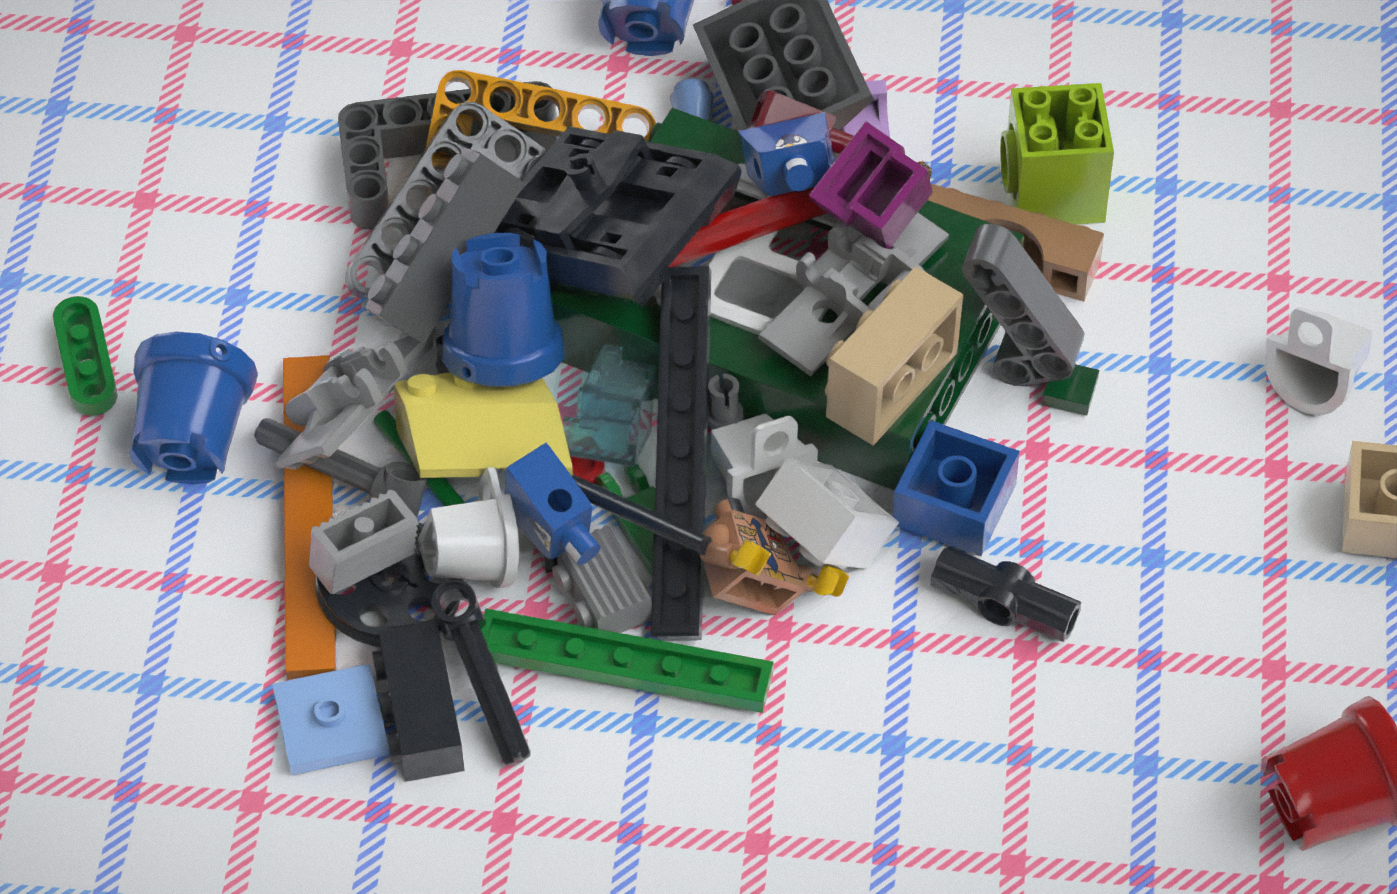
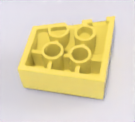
[393,369,573,478]

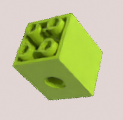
[1000,83,1114,224]

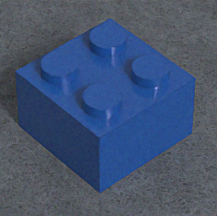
[892,420,1020,557]

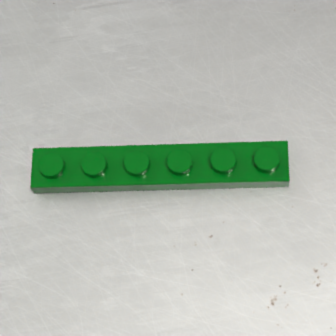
[481,608,774,713]

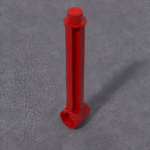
[669,187,827,267]

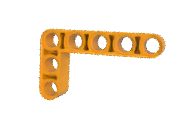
[422,70,656,198]

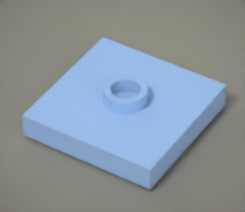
[273,664,390,775]

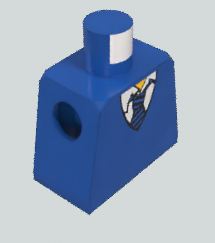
[739,112,834,196]
[504,442,601,565]

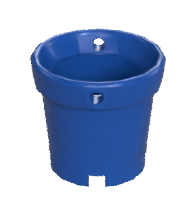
[598,0,695,56]
[441,233,565,387]
[129,331,258,485]

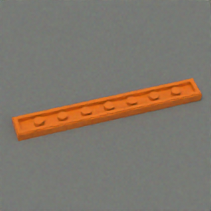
[283,355,336,681]

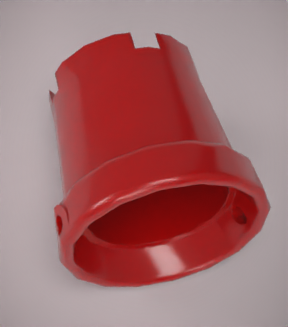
[1261,696,1397,851]

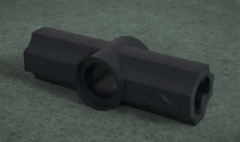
[930,546,1082,642]

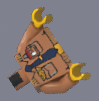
[699,498,849,615]

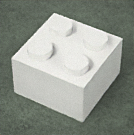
[755,458,899,569]

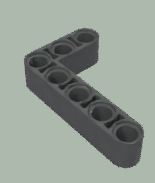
[338,81,557,230]
[345,102,548,299]

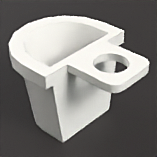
[1265,306,1373,416]
[711,414,818,520]
[418,467,519,588]

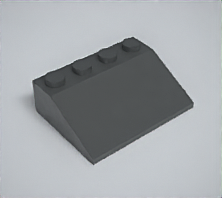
[692,0,874,131]
[364,148,525,344]

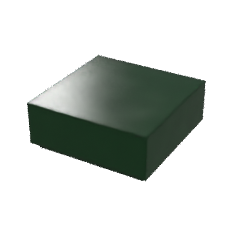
[1042,364,1100,416]

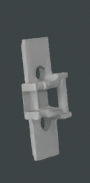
[758,213,949,376]
[274,328,437,470]

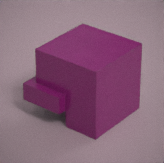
[809,121,933,249]

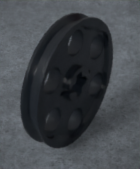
[315,522,463,647]

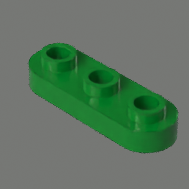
[53,296,118,415]

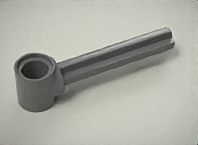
[254,418,428,518]

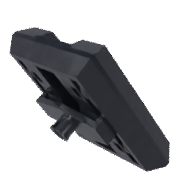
[494,126,742,307]

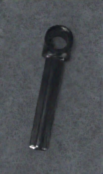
[431,580,531,766]

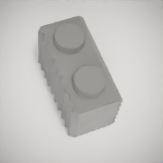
[309,489,419,594]
[552,525,652,633]

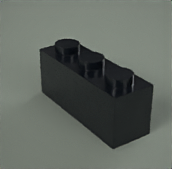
[372,621,465,782]

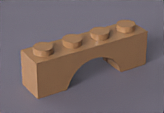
[928,184,1104,302]

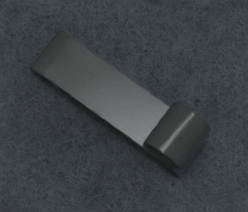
[962,224,1085,386]

